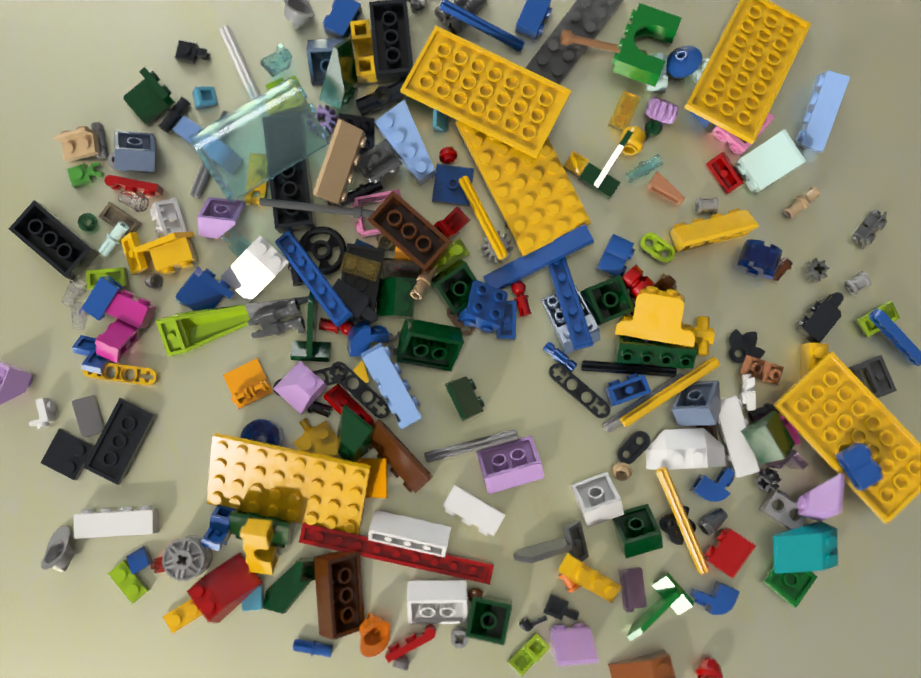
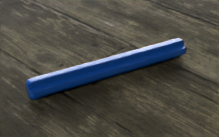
[440,0,525,51]

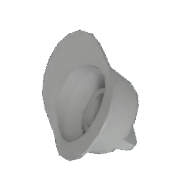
[284,0,315,29]
[41,526,74,572]

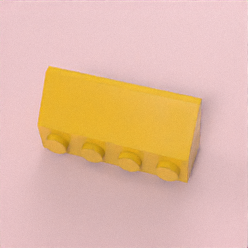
[669,208,759,253]

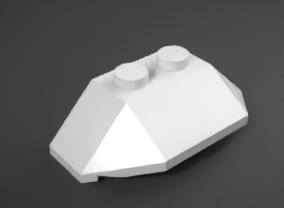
[645,428,726,469]

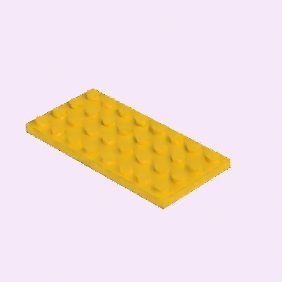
[684,0,811,144]
[400,26,572,159]
[455,121,591,257]
[773,352,921,524]
[207,433,371,535]

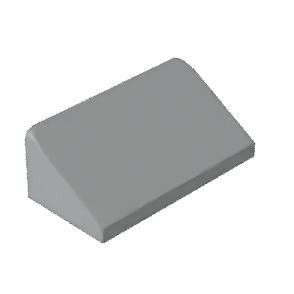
[71,395,104,438]

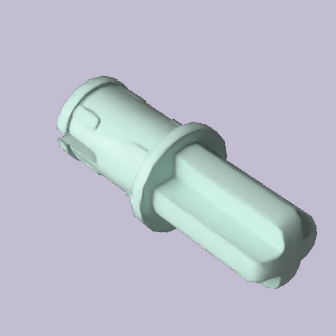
[99,221,129,256]

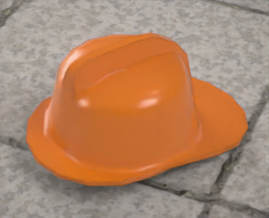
[359,613,391,657]

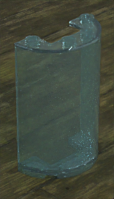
[189,78,330,203]

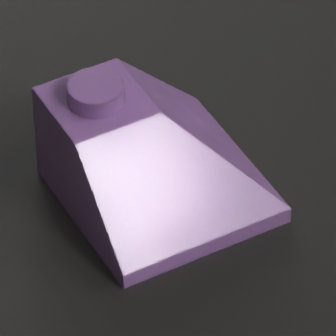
[197,197,245,238]
[0,361,32,405]
[273,361,328,415]
[797,474,845,522]

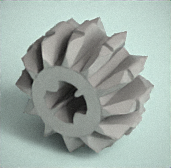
[481,231,513,264]

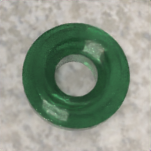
[78,213,98,232]

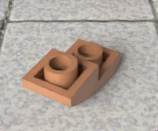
[740,355,784,385]

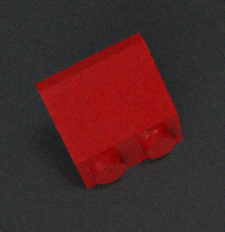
[704,527,756,578]

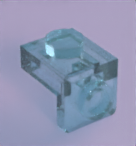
[260,44,292,77]

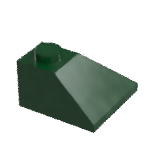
[337,405,374,462]

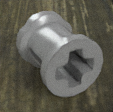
[696,197,719,214]
[844,271,872,295]
[451,626,468,648]

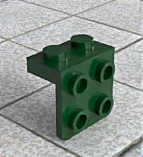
[123,67,175,125]

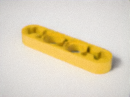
[82,363,159,386]

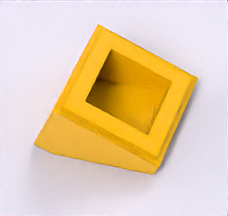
[353,360,370,384]

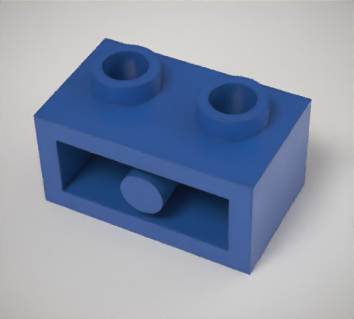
[604,373,652,406]

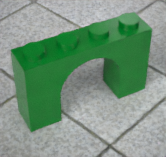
[612,3,682,87]

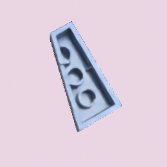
[796,70,850,153]

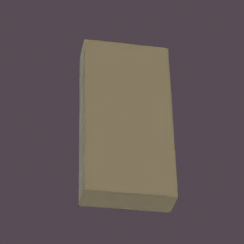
[98,201,142,235]

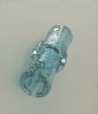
[625,154,663,183]

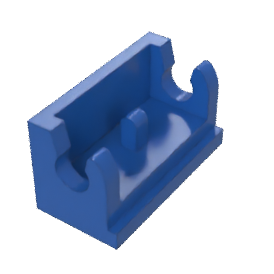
[81,276,123,321]

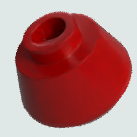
[695,658,723,678]

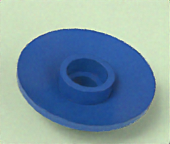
[666,46,703,78]

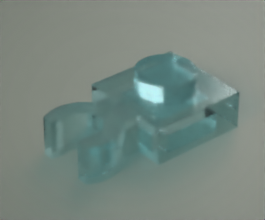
[221,228,251,258]

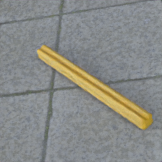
[620,357,720,427]
[656,466,709,574]

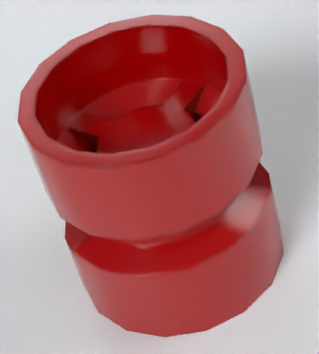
[622,264,655,300]

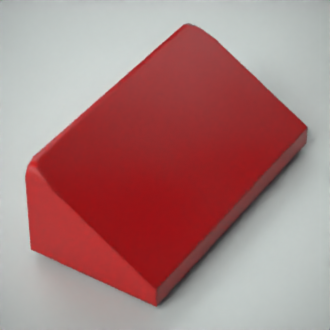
[706,152,745,194]

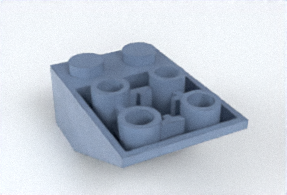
[541,285,601,355]

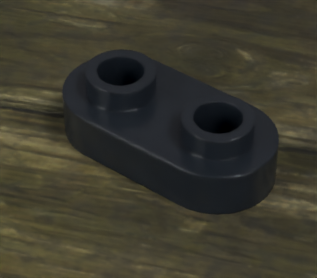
[616,431,650,464]

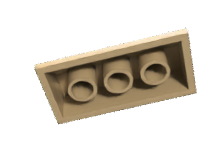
[313,119,367,206]

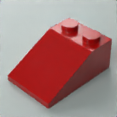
[186,552,263,623]

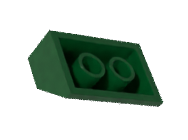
[396,318,464,371]
[230,509,296,548]

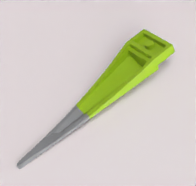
[155,296,309,357]

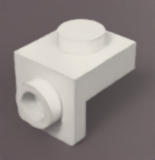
[29,398,56,429]

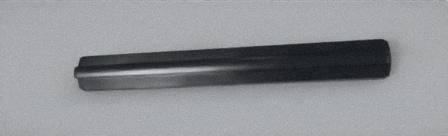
[581,360,677,377]

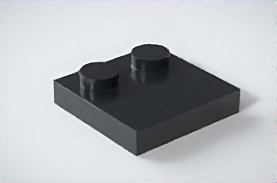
[41,428,95,480]

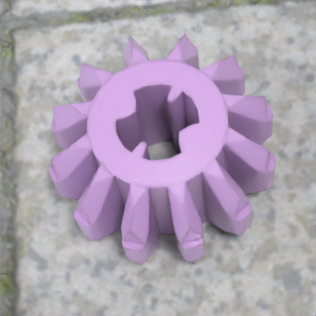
[645,97,679,124]
[307,104,339,137]

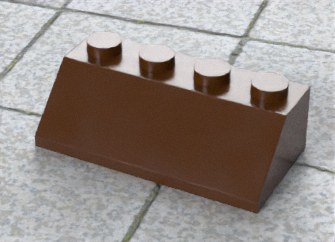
[369,419,433,493]
[314,551,365,640]

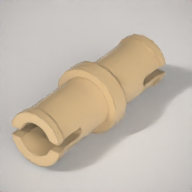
[784,186,820,219]
[410,266,437,300]

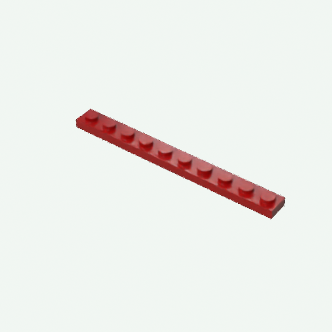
[299,523,494,585]

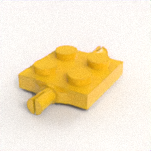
[293,418,341,459]

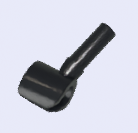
[519,615,548,632]

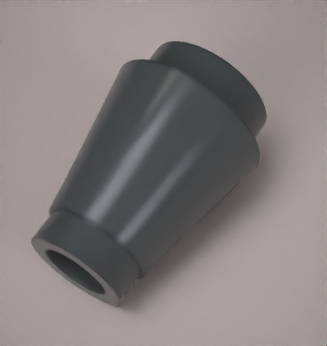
[698,508,728,536]

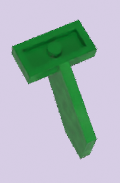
[627,572,694,641]

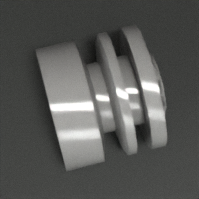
[162,535,213,581]

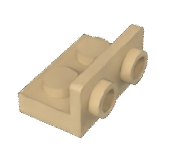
[54,126,100,162]

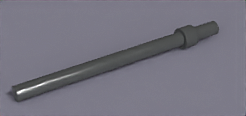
[259,198,375,218]

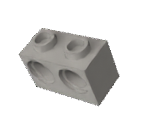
[758,490,807,530]

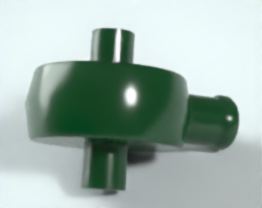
[645,118,663,141]

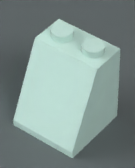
[735,129,806,195]

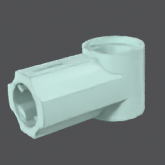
[646,53,668,93]

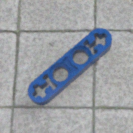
[868,308,921,367]

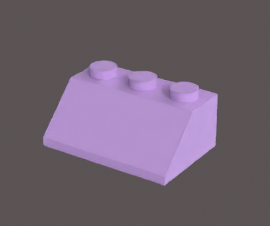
[476,436,545,494]

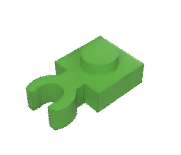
[67,162,105,188]

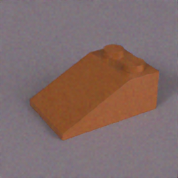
[608,650,676,678]

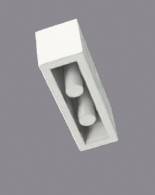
[443,484,505,536]

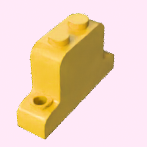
[615,286,696,347]

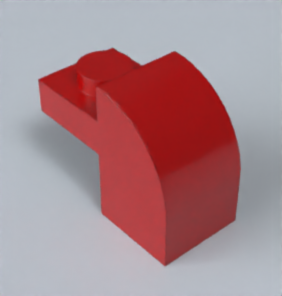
[433,207,471,241]

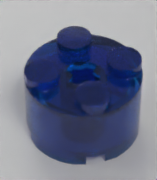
[736,239,782,279]
[240,419,284,447]

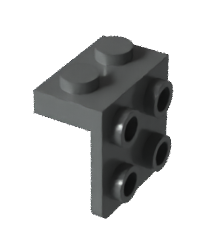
[358,139,402,183]

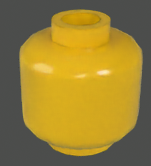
[619,126,646,155]

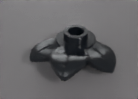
[728,329,765,363]
[659,506,696,545]

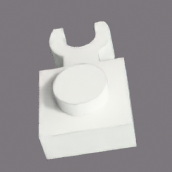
[739,374,756,411]

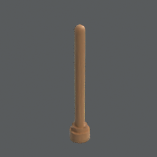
[560,29,647,54]

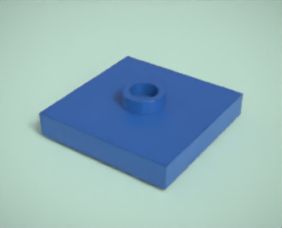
[432,164,474,206]

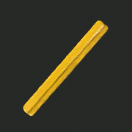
[459,176,508,260]

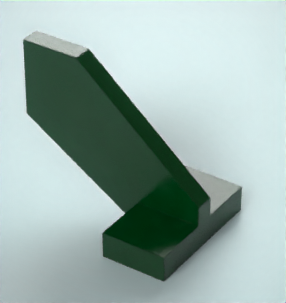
[578,130,633,200]
[290,291,332,362]
[263,558,315,614]

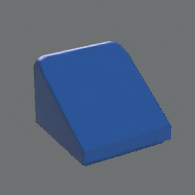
[126,546,153,575]

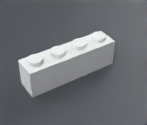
[716,396,760,478]
[74,505,159,539]
[368,510,451,557]

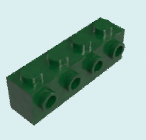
[614,335,698,369]

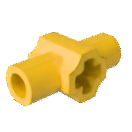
[694,316,715,356]

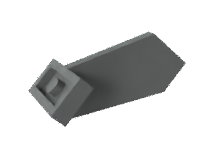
[513,520,589,563]

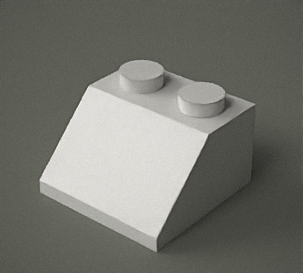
[571,472,624,528]

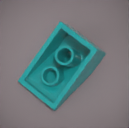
[773,521,838,573]

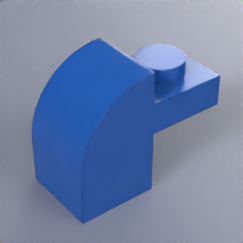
[347,320,390,357]
[690,467,735,502]
[200,504,237,551]
[690,581,740,615]

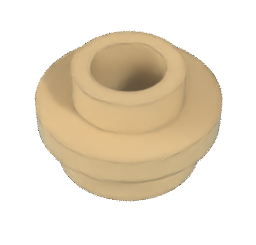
[612,463,632,481]

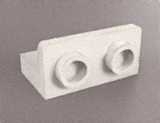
[150,198,187,238]

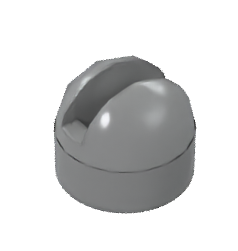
[144,273,162,289]
[393,655,409,670]

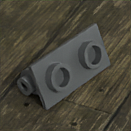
[852,209,887,249]

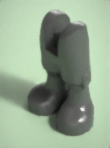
[434,0,487,36]
[247,297,306,338]

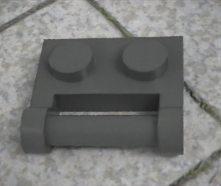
[848,355,897,398]

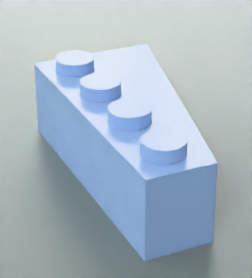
[374,99,435,187]
[361,343,422,429]

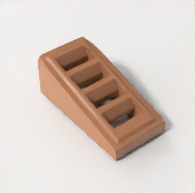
[646,171,685,206]

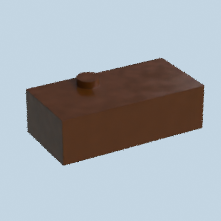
[367,191,454,274]

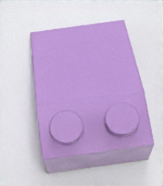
[549,622,599,666]

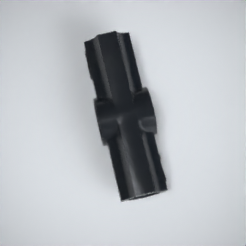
[355,78,408,116]

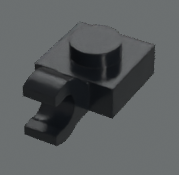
[175,40,210,64]
[543,593,580,621]

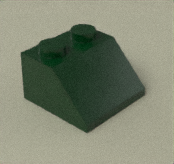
[431,259,477,315]
[580,275,635,326]
[376,277,417,319]
[612,504,663,558]
[465,596,512,645]

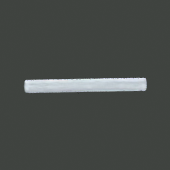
[220,25,265,111]

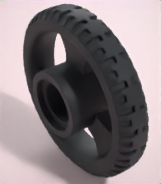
[299,226,347,275]

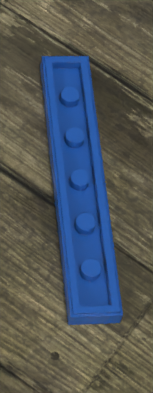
[483,224,594,289]
[275,229,353,327]
[548,257,593,351]

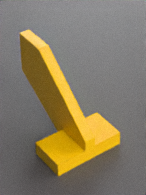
[121,231,195,275]

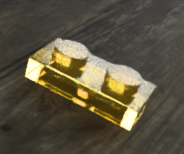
[608,91,641,132]
[339,252,382,282]

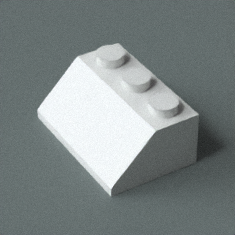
[407,580,467,624]

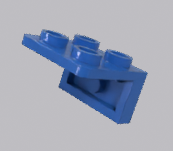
[176,267,234,311]
[458,280,508,333]

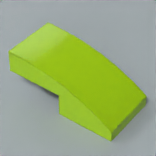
[507,633,551,676]

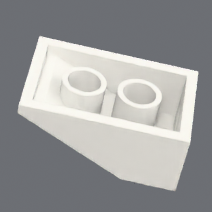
[221,235,289,302]

